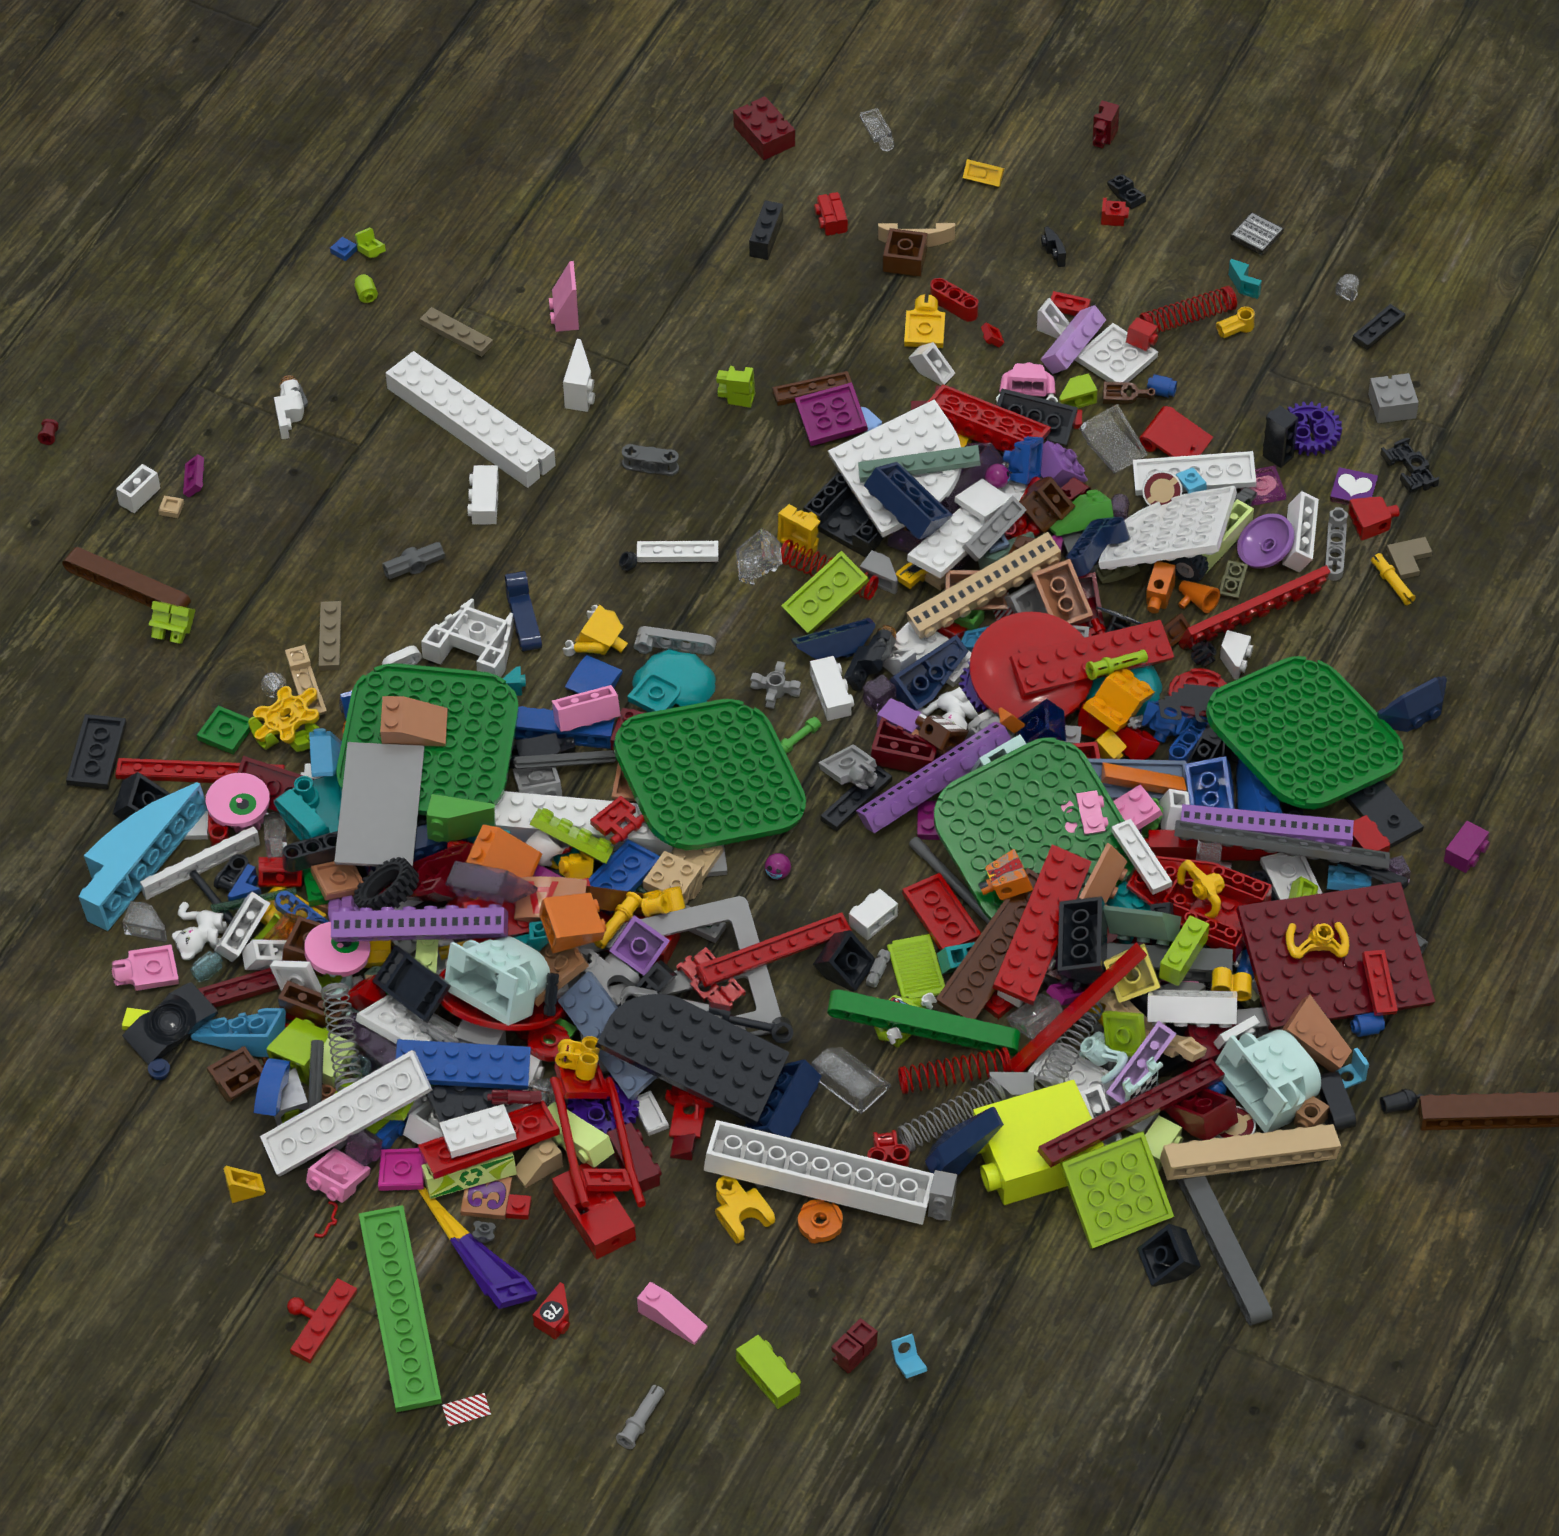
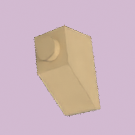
[515,1138,563,1188]

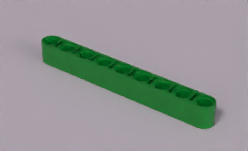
[827,990,1021,1056]

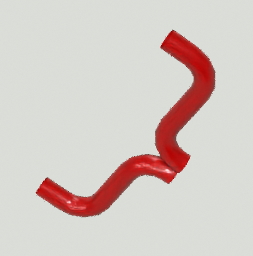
[314,1201,338,1238]

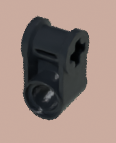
[214,854,249,893]

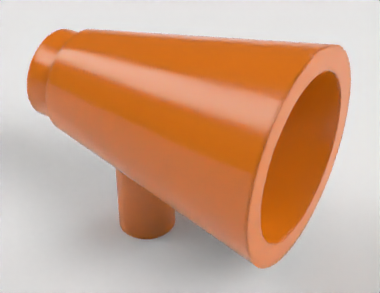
[1178,580,1220,613]

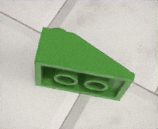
[1048,490,1114,536]
[427,794,496,842]

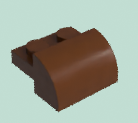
[1019,477,1075,533]
[207,1046,263,1102]

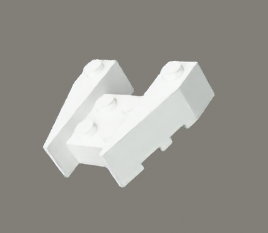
[421,599,514,677]

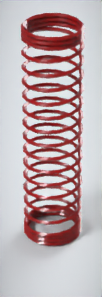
[1139,286,1237,334]

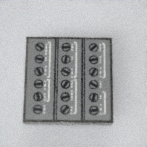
[1230,212,1284,256]

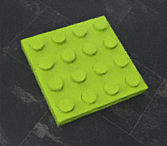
[1060,1131,1174,1248]

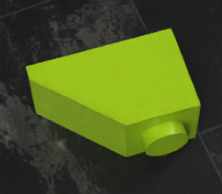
[1059,373,1098,408]

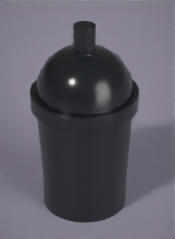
[1380,1088,1422,1114]

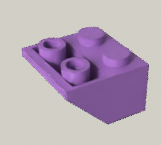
[1041,441,1088,488]

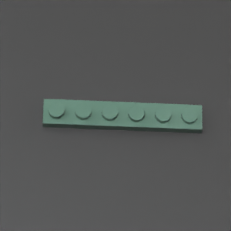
[858,445,981,483]

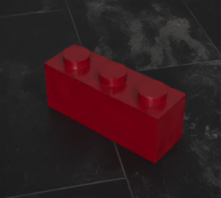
[607,1122,662,1193]

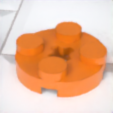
[798,1199,843,1244]

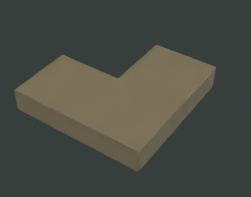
[1386,537,1432,579]

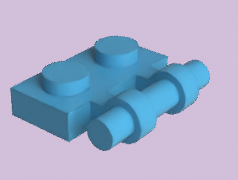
[1327,864,1371,891]

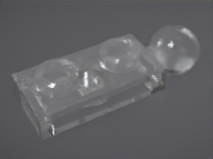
[860,108,894,151]

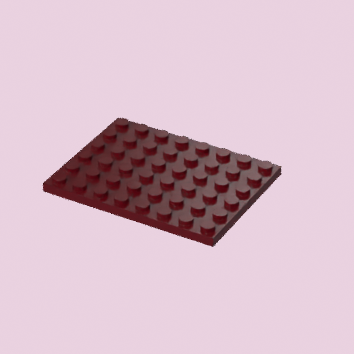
[1236,882,1435,1030]

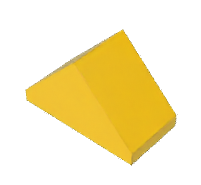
[224,1166,266,1203]

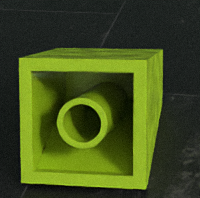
[266,1017,331,1086]

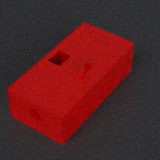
[552,1163,636,1260]

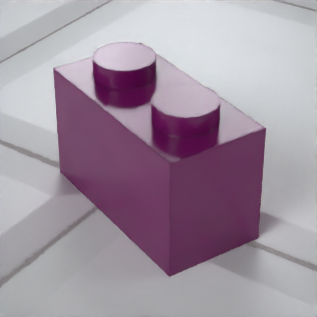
[1444,821,1490,873]

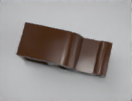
[1103,382,1155,404]

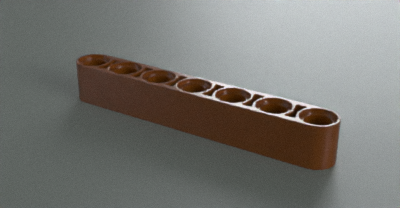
[62,547,191,608]

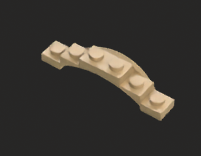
[1099,988,1207,1062]

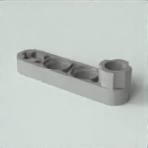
[1325,507,1348,581]
[634,626,717,655]

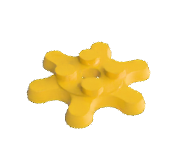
[253,686,319,744]

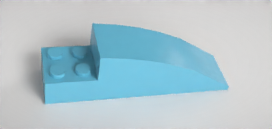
[78,782,207,931]

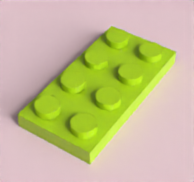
[781,551,870,634]
[529,808,614,864]

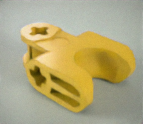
[715,1176,775,1243]

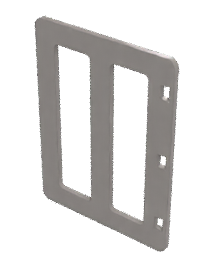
[567,896,782,1074]

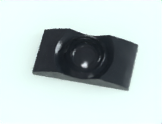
[372,945,451,1023]
[122,982,218,1065]

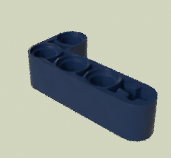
[1067,517,1130,577]
[505,571,542,652]

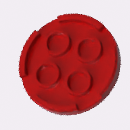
[1168,668,1227,718]

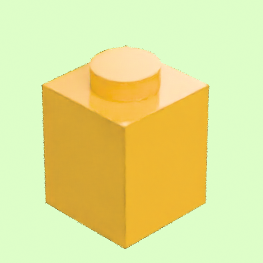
[1094,728,1127,759]

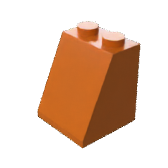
[466,825,542,890]
[539,893,607,954]

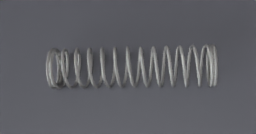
[321,983,362,1092]
[1033,1002,1104,1090]
[898,1078,1006,1152]

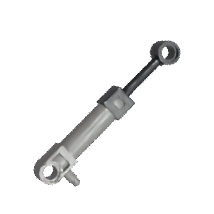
[620,986,793,1043]

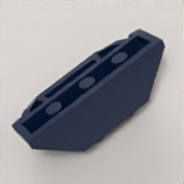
[791,618,875,659]
[1377,676,1447,732]

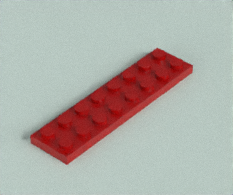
[1178,565,1331,649]
[1009,620,1174,696]
[992,844,1092,1005]

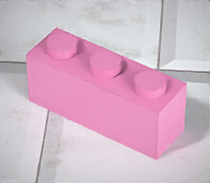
[552,685,620,732]

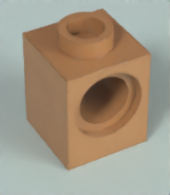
[1294,1096,1329,1128]

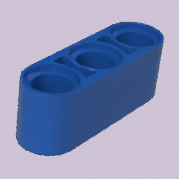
[1168,716,1208,762]

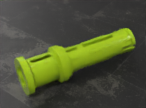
[1086,650,1148,680]

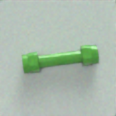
[780,717,821,754]

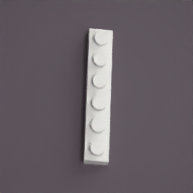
[140,826,260,900]

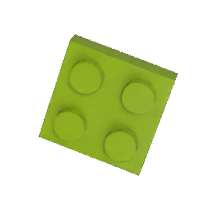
[1102,1010,1146,1057]

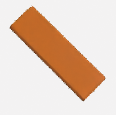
[1101,762,1186,794]

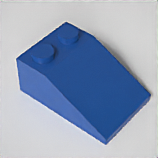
[1185,756,1235,809]

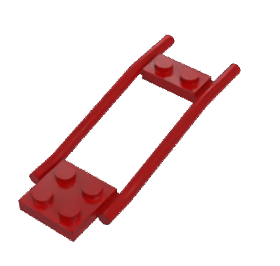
[550,1061,646,1208]

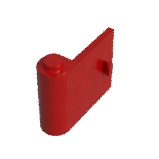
[1138,406,1213,457]

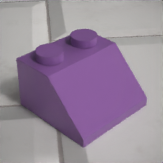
[609,915,670,976]

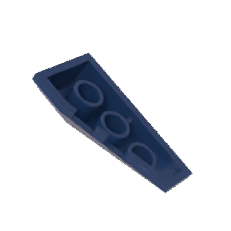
[886,635,968,711]
[925,1107,1004,1176]

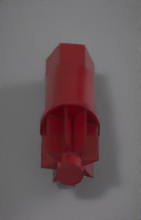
[487,1089,542,1105]

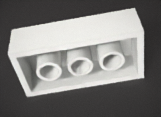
[1147,989,1237,1028]

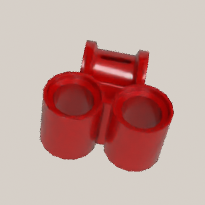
[867,1130,910,1167]

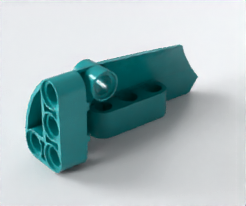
[274,773,342,841]

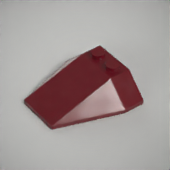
[378,842,472,903]

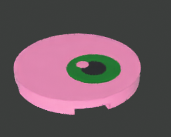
[206,773,270,828]
[304,922,370,977]

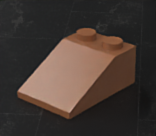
[380,696,448,746]

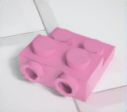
[1061,790,1108,835]
[306,1148,371,1203]

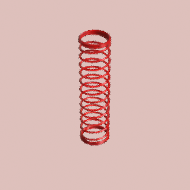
[778,539,879,600]
[898,1047,1012,1095]

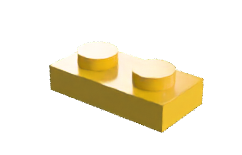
[963,159,1005,187]

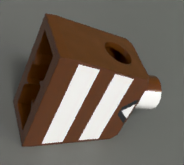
[915,714,969,750]

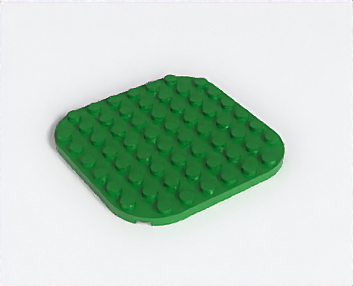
[1206,656,1404,810]
[336,663,519,816]
[614,699,806,851]
[934,738,1134,920]

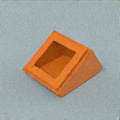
[999,707,1025,733]

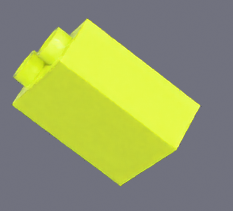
[973,1080,1104,1205]

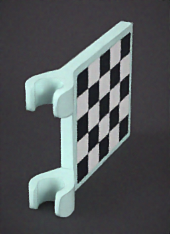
[1122,1056,1163,1102]

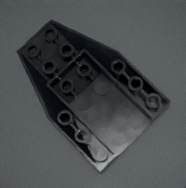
[803,471,884,558]

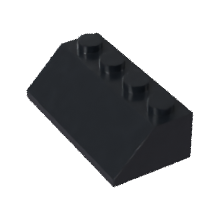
[1058,896,1108,984]

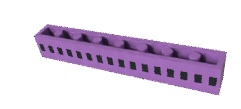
[856,721,1011,833]
[1181,804,1354,847]
[331,904,508,942]

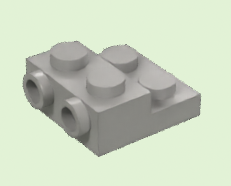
[513,767,562,796]

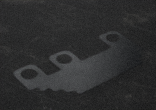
[1158,684,1219,723]

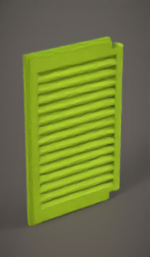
[887,934,945,999]

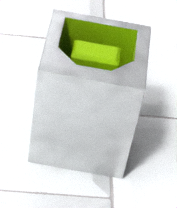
[274,1068,308,1126]

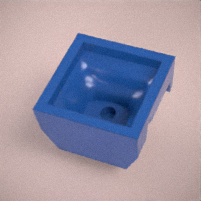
[1003,436,1044,484]
[1141,700,1194,742]

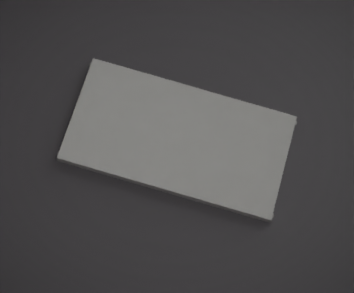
[335,742,425,867]

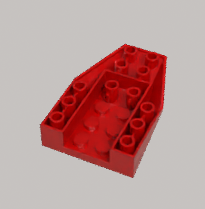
[1126,856,1272,962]

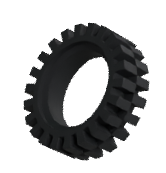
[353,857,419,911]

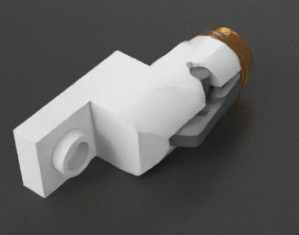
[274,375,308,439]

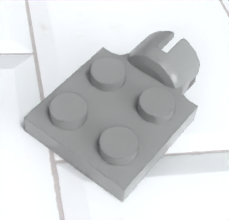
[818,744,877,789]

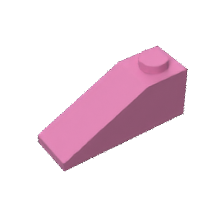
[637,1282,708,1345]

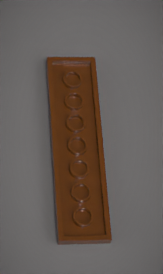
[936,867,1039,1020]

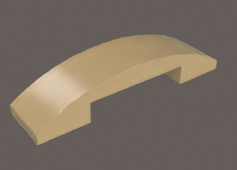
[878,223,955,247]
[285,645,327,715]

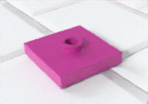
[378,1148,426,1191]

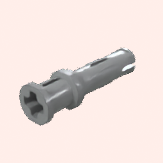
[616,1385,665,1449]

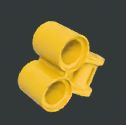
[641,886,686,917]
[1210,967,1252,1001]
[555,1036,600,1081]

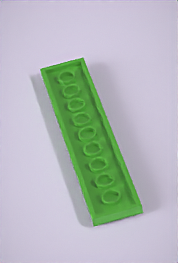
[359,1205,442,1412]

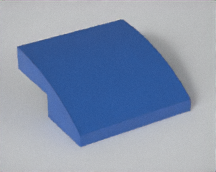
[565,655,623,694]

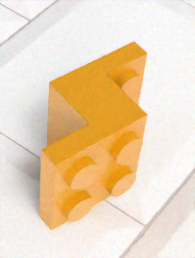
[1082,668,1155,732]

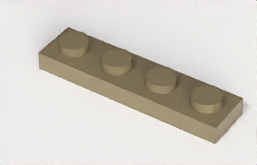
[420,307,494,357]
[319,601,342,671]

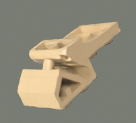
[643,846,723,904]

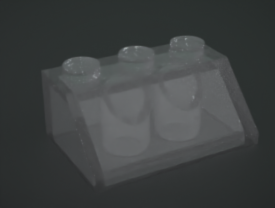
[812,1047,891,1114]

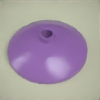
[1237,514,1295,569]

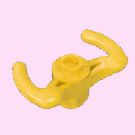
[1177,860,1225,919]
[1286,922,1349,959]

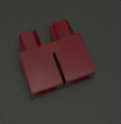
[1093,100,1119,148]
[831,1318,878,1373]

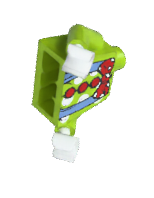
[874,993,937,1048]

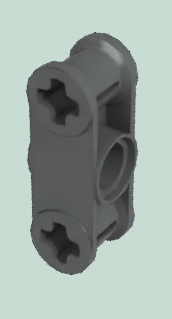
[622,444,679,476]

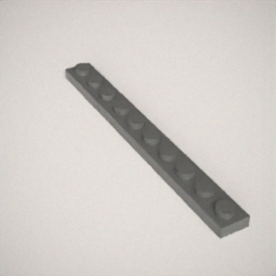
[1174,820,1390,869]

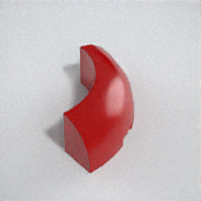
[1078,703,1160,760]

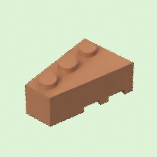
[1282,995,1352,1072]

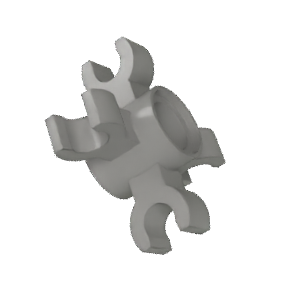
[750,661,801,709]

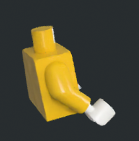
[563,605,628,656]

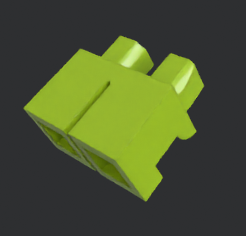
[716,366,755,408]
[149,601,195,644]

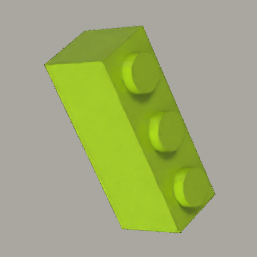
[1159,916,1209,986]
[736,1335,801,1409]

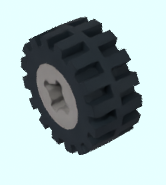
[1169,554,1209,583]

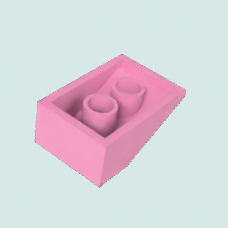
[549,261,579,332]

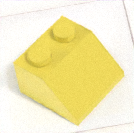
[1103,944,1160,1003]

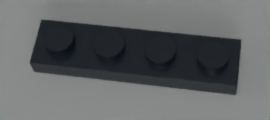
[821,765,892,832]

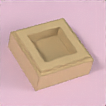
[158,496,184,518]

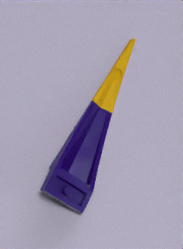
[418,1187,538,1309]

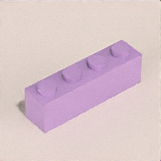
[1040,305,1106,374]
[1106,1021,1176,1104]

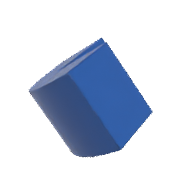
[254,1058,290,1116]

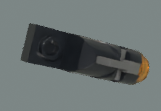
[844,625,897,691]

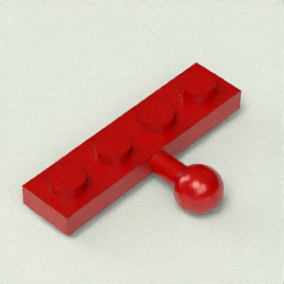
[287,1278,357,1363]

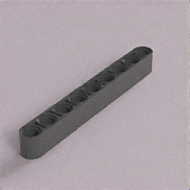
[1176,1176,1272,1326]

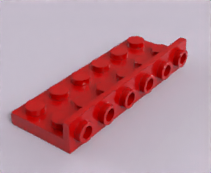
[927,384,1051,452]

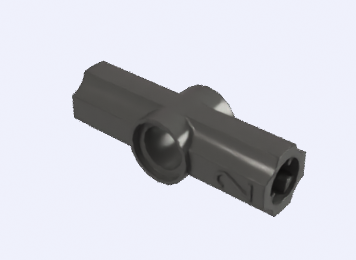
[382,542,445,579]

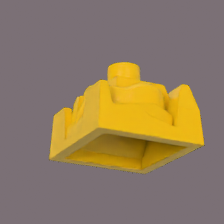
[777,504,820,558]

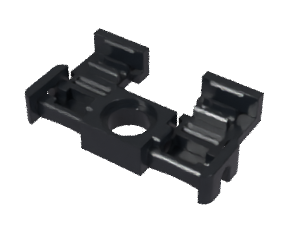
[1380,438,1440,492]

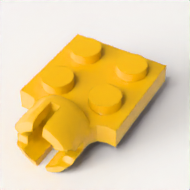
[904,294,945,348]

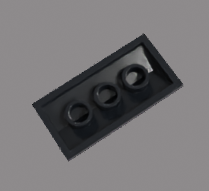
[997,388,1078,446]

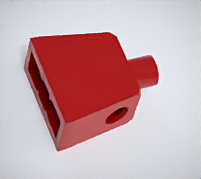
[1348,496,1400,541]

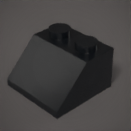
[112,772,170,821]
[813,930,875,992]
[1137,1224,1201,1287]

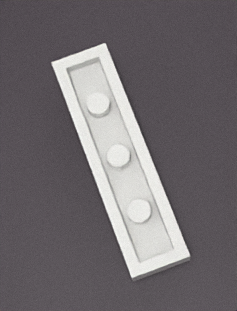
[637,541,718,562]
[1111,819,1172,894]

